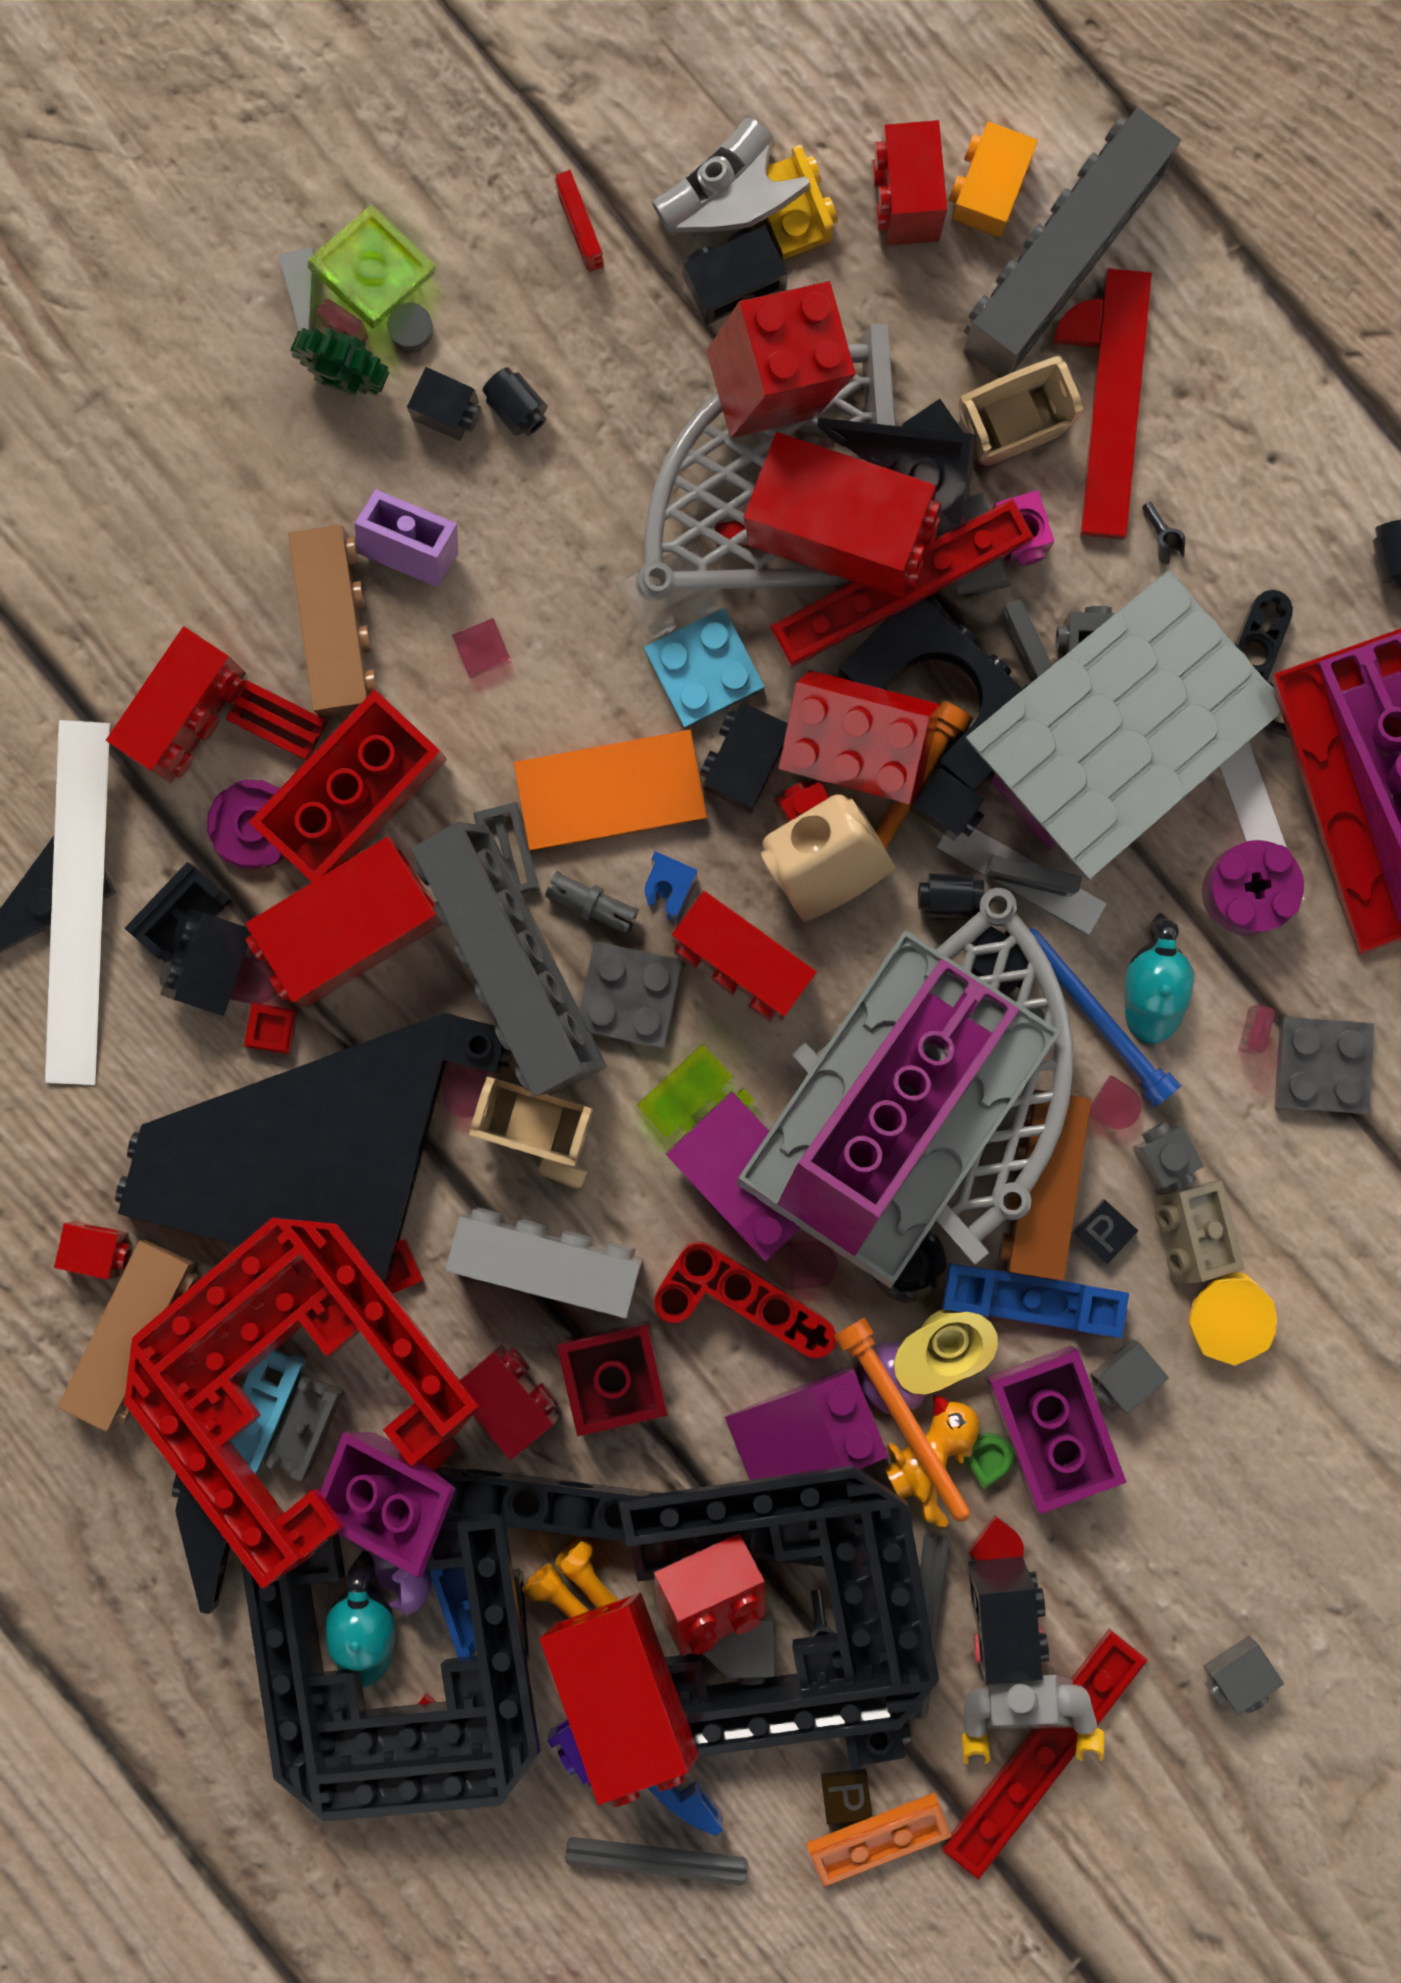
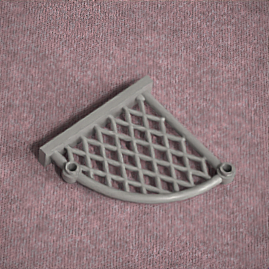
[636,324,895,601]
[792,888,1073,1265]

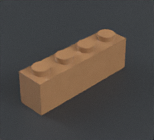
[288,524,378,717]
[57,1239,198,1432]

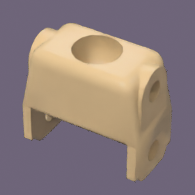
[957,355,1084,467]
[761,794,896,922]
[469,1077,593,1167]

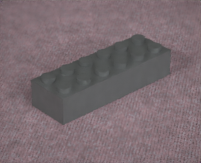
[963,107,1182,378]
[411,822,607,1097]

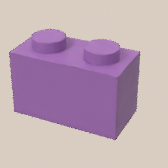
[355,489,458,588]

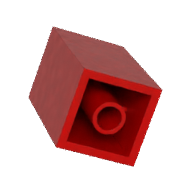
[706,281,856,439]
[743,432,941,599]
[245,836,443,1007]
[539,1592,699,1807]

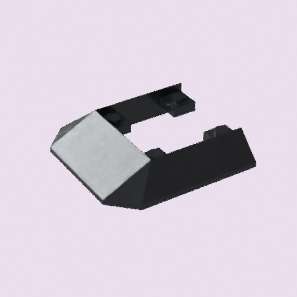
[619,1465,939,1757]
[241,1511,541,1822]

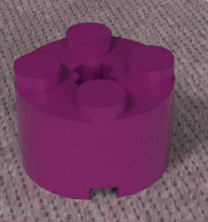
[1202,840,1304,936]

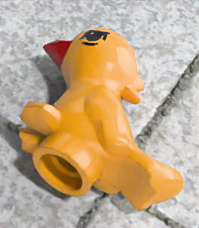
[884,1395,980,1529]

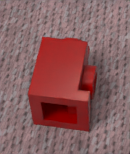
[774,779,829,823]

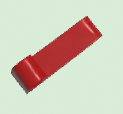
[654,1241,836,1358]

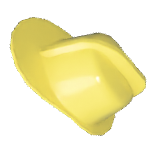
[894,1310,998,1395]

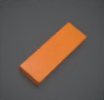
[806,1792,952,1887]

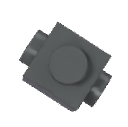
[1133,1122,1204,1191]

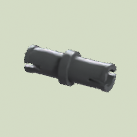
[545,871,639,935]

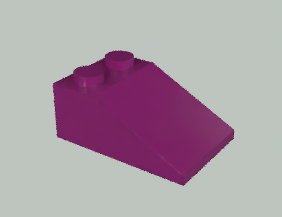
[665,1091,800,1261]
[725,1365,889,1480]
[320,1432,455,1577]

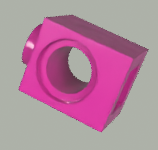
[993,490,1055,566]

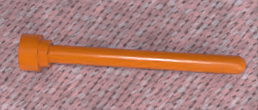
[858,701,973,896]
[834,1317,970,1522]

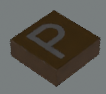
[821,1768,872,1824]

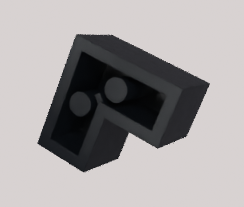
[968,1556,1049,1685]

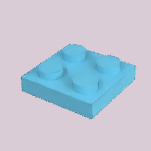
[644,607,765,730]

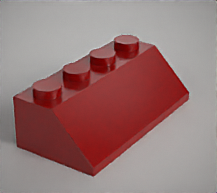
[249,689,447,882]

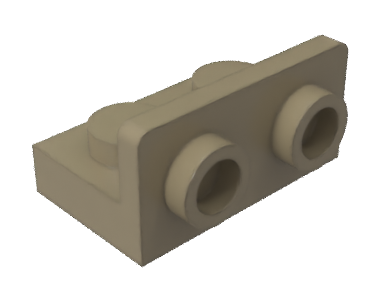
[1153,1180,1245,1284]

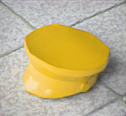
[1188,1272,1277,1366]

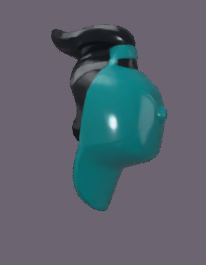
[1124,913,1195,1044]
[325,1551,396,1687]

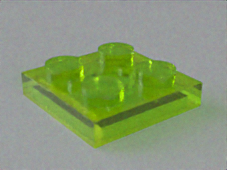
[307,205,436,329]

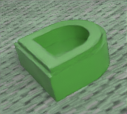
[964,1432,1013,1489]

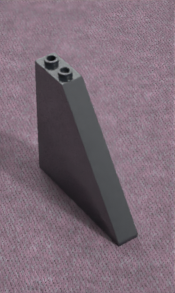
[115,1013,456,1282]

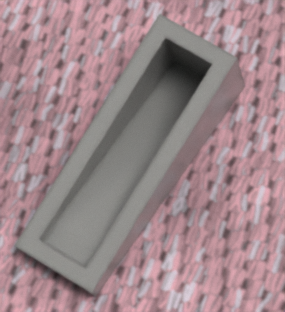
[278,246,317,331]

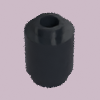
[482,367,548,436]
[1373,519,1401,589]
[918,873,984,920]

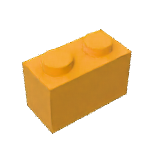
[948,121,1038,238]

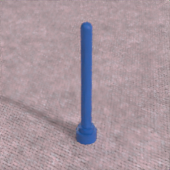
[1029,928,1182,1109]

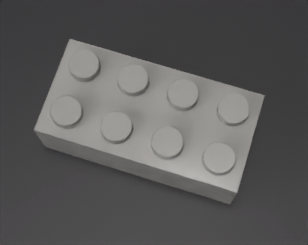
[445,1207,643,1318]

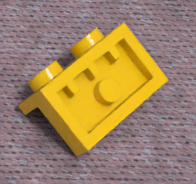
[766,145,838,260]

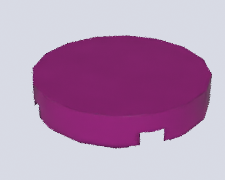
[207,779,285,870]

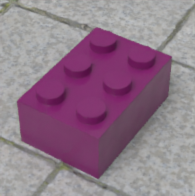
[985,1345,1127,1514]

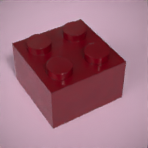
[557,1320,669,1436]
[459,1344,559,1461]

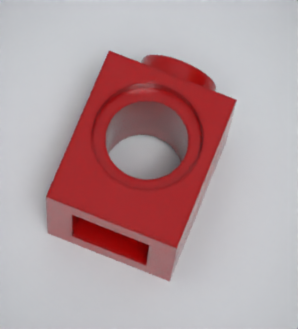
[54,1221,131,1280]

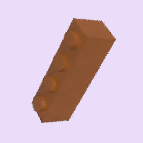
[999,1090,1092,1281]

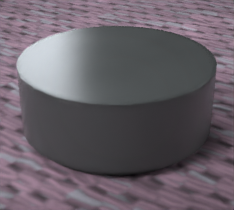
[387,303,434,351]

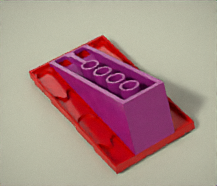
[1272,628,1401,956]

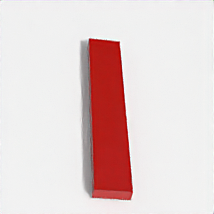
[1080,268,1152,540]
[770,498,1034,668]
[941,1628,1148,1880]

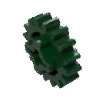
[290,328,390,395]

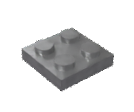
[579,941,683,1049]
[1274,1017,1375,1114]

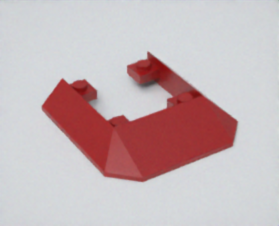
[124,1218,480,1589]

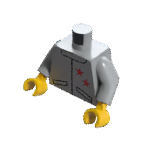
[961,1675,1105,1764]

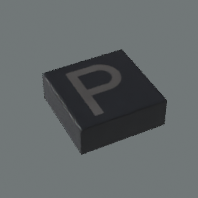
[1072,1199,1139,1264]

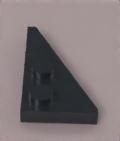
[817,418,976,524]
[0,836,116,953]

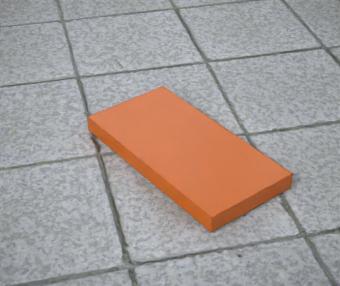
[513,729,707,852]

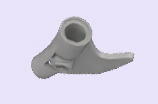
[652,118,811,237]

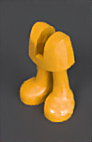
[522,1536,619,1618]

